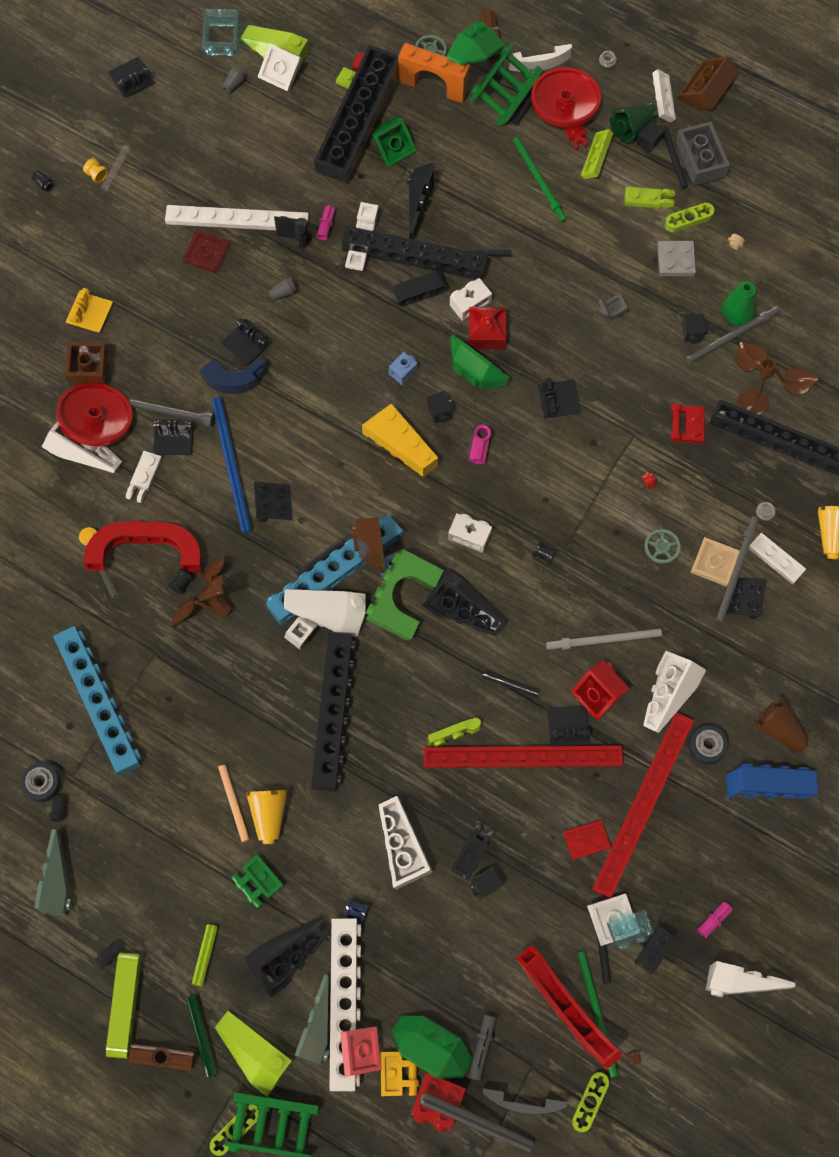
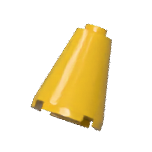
[818,506,839,559]
[246,790,287,844]

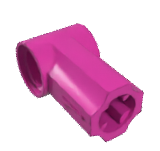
[469,425,491,465]

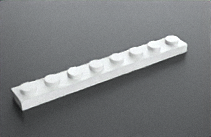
[165,205,309,230]

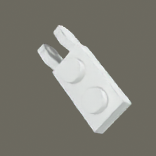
[126,451,162,503]

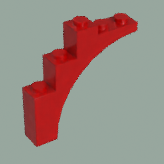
[516,946,623,1070]

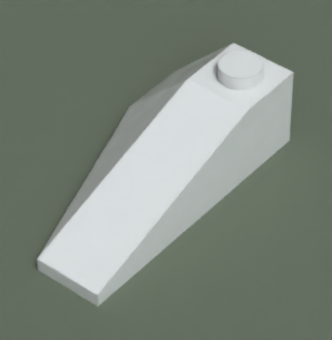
[42,422,122,473]

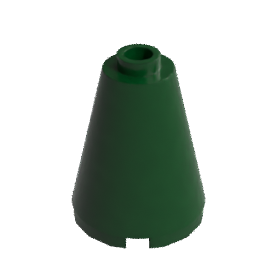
[610,102,658,143]

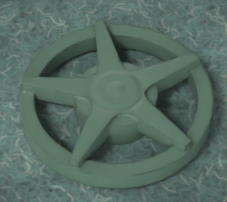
[415,35,447,56]
[644,529,680,564]

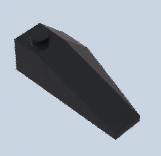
[407,163,435,239]
[422,569,507,636]
[244,918,329,998]

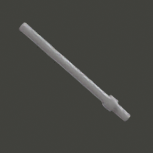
[546,629,662,650]

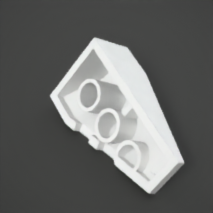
[284,589,365,637]
[643,651,706,733]
[706,961,795,997]

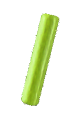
[192,924,218,986]

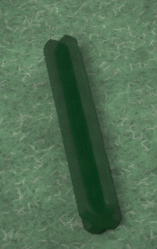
[186,995,217,1079]

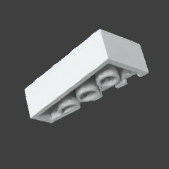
[379,796,433,890]

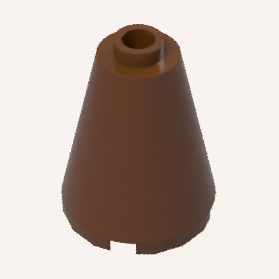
[754,697,809,752]

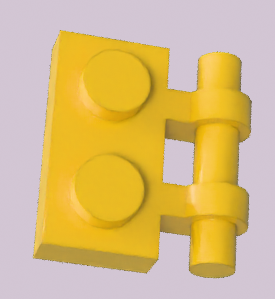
[381,1052,419,1096]

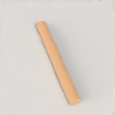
[218,765,250,842]

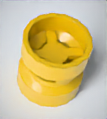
[83,158,108,183]

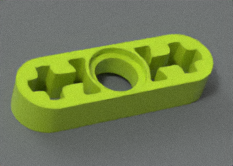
[665,203,714,232]
[572,1072,609,1132]
[210,1104,259,1156]

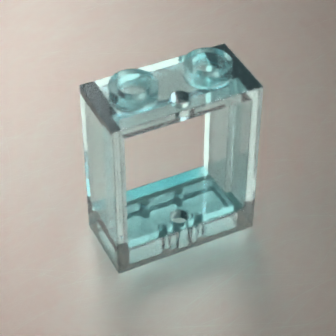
[202,9,240,56]

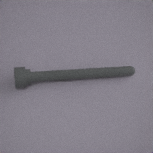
[129,399,215,427]

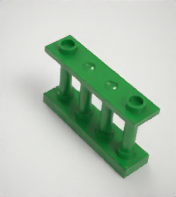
[470,43,543,126]
[224,1092,319,1157]

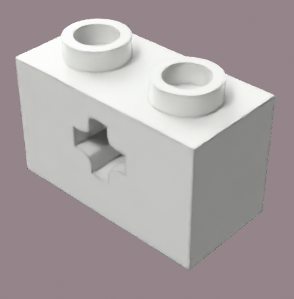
[450,278,492,321]
[448,513,492,553]

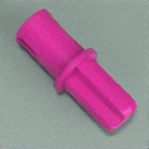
[316,205,335,241]
[697,902,733,939]

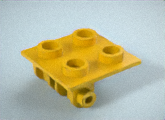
[66,288,113,333]

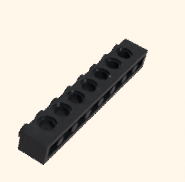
[342,225,487,281]
[709,399,839,476]
[311,632,356,792]

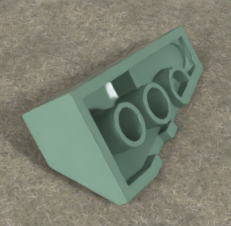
[34,829,72,916]
[295,974,330,1065]

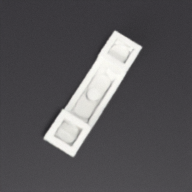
[503,44,572,72]
[345,202,378,271]

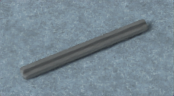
[420,1093,534,1152]

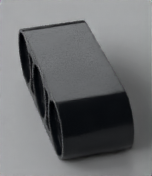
[393,271,448,306]

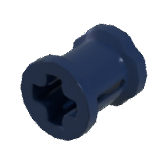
[344,897,370,922]

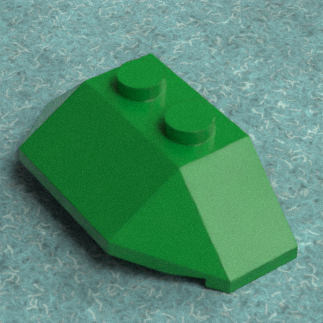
[446,21,504,65]
[450,334,510,389]
[391,1016,473,1079]

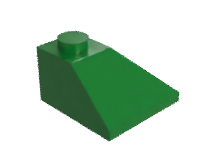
[372,117,417,167]

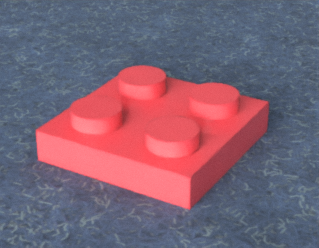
[340,1027,381,1076]

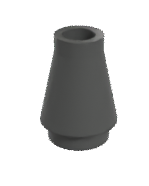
[222,66,246,93]
[269,277,297,300]

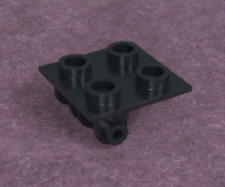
[108,57,155,98]
[274,216,312,249]
[221,318,273,366]
[538,378,581,418]
[153,420,193,455]
[254,482,292,522]
[726,578,767,619]
[547,706,590,746]

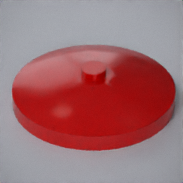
[531,67,601,127]
[56,382,132,447]

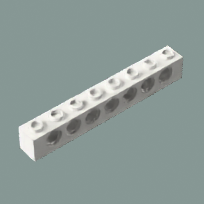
[329,919,361,1092]

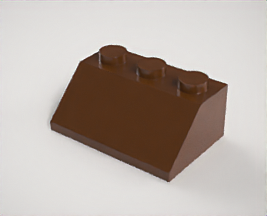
[678,56,739,110]
[352,517,385,573]

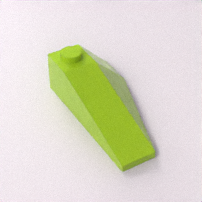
[241,25,309,72]
[215,1011,293,1097]

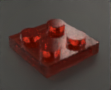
[182,229,230,274]

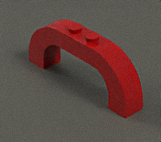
[83,520,202,573]

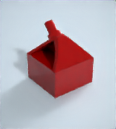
[469,307,506,350]
[571,661,630,720]

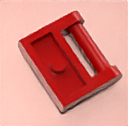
[671,404,705,444]

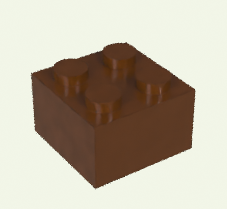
[65,342,109,385]

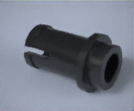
[31,170,54,192]
[49,795,67,822]
[96,941,122,968]

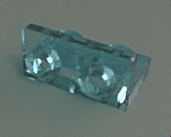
[606,910,654,950]

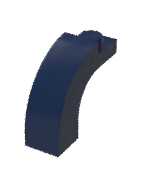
[200,357,267,394]

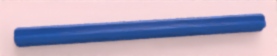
[212,397,252,534]

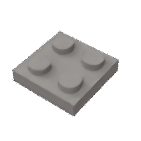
[657,241,696,276]

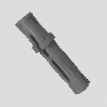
[468,1015,497,1081]

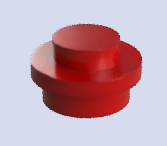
[641,471,657,489]

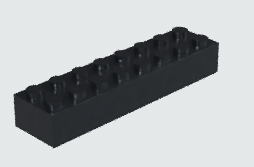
[314,45,399,183]

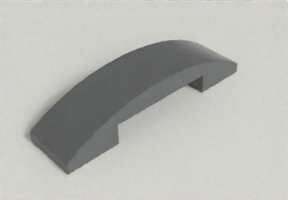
[482,1089,568,1114]

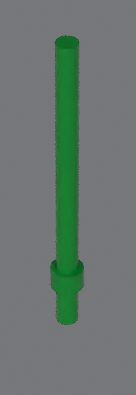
[512,137,567,223]
[577,951,619,1078]

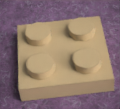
[690,537,740,587]

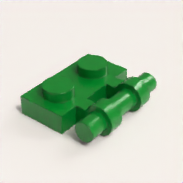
[231,855,284,909]

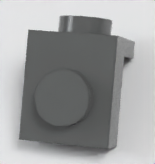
[599,293,630,320]

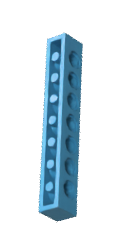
[266,514,403,626]
[53,626,142,777]

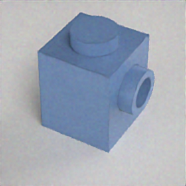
[389,352,417,386]

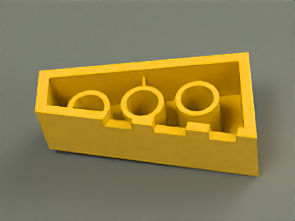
[362,404,438,477]

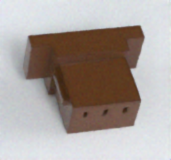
[625,1050,641,1066]

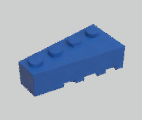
[726,764,818,799]

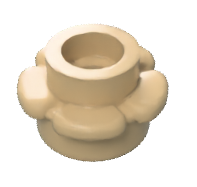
[727,234,745,250]

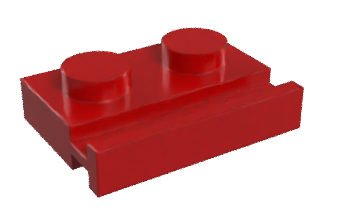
[563,820,611,861]

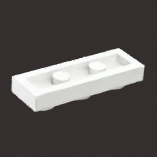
[653,69,676,123]
[749,533,806,585]

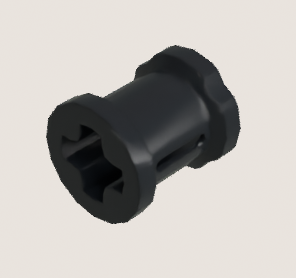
[532,542,557,565]
[168,569,193,594]

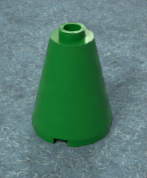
[721,281,757,326]

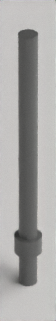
[686,306,780,364]
[716,516,759,623]

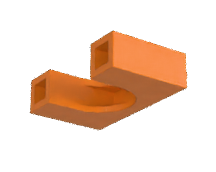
[398,43,470,103]

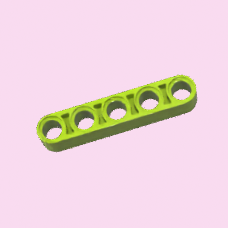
[106,953,141,1059]

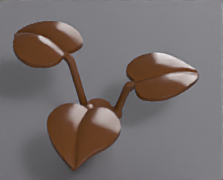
[736,340,818,415]
[172,556,232,627]

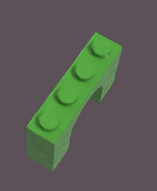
[366,549,443,640]

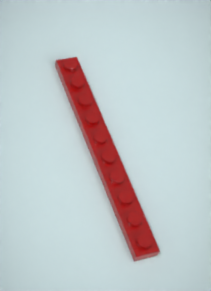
[592,712,694,899]
[424,746,623,768]

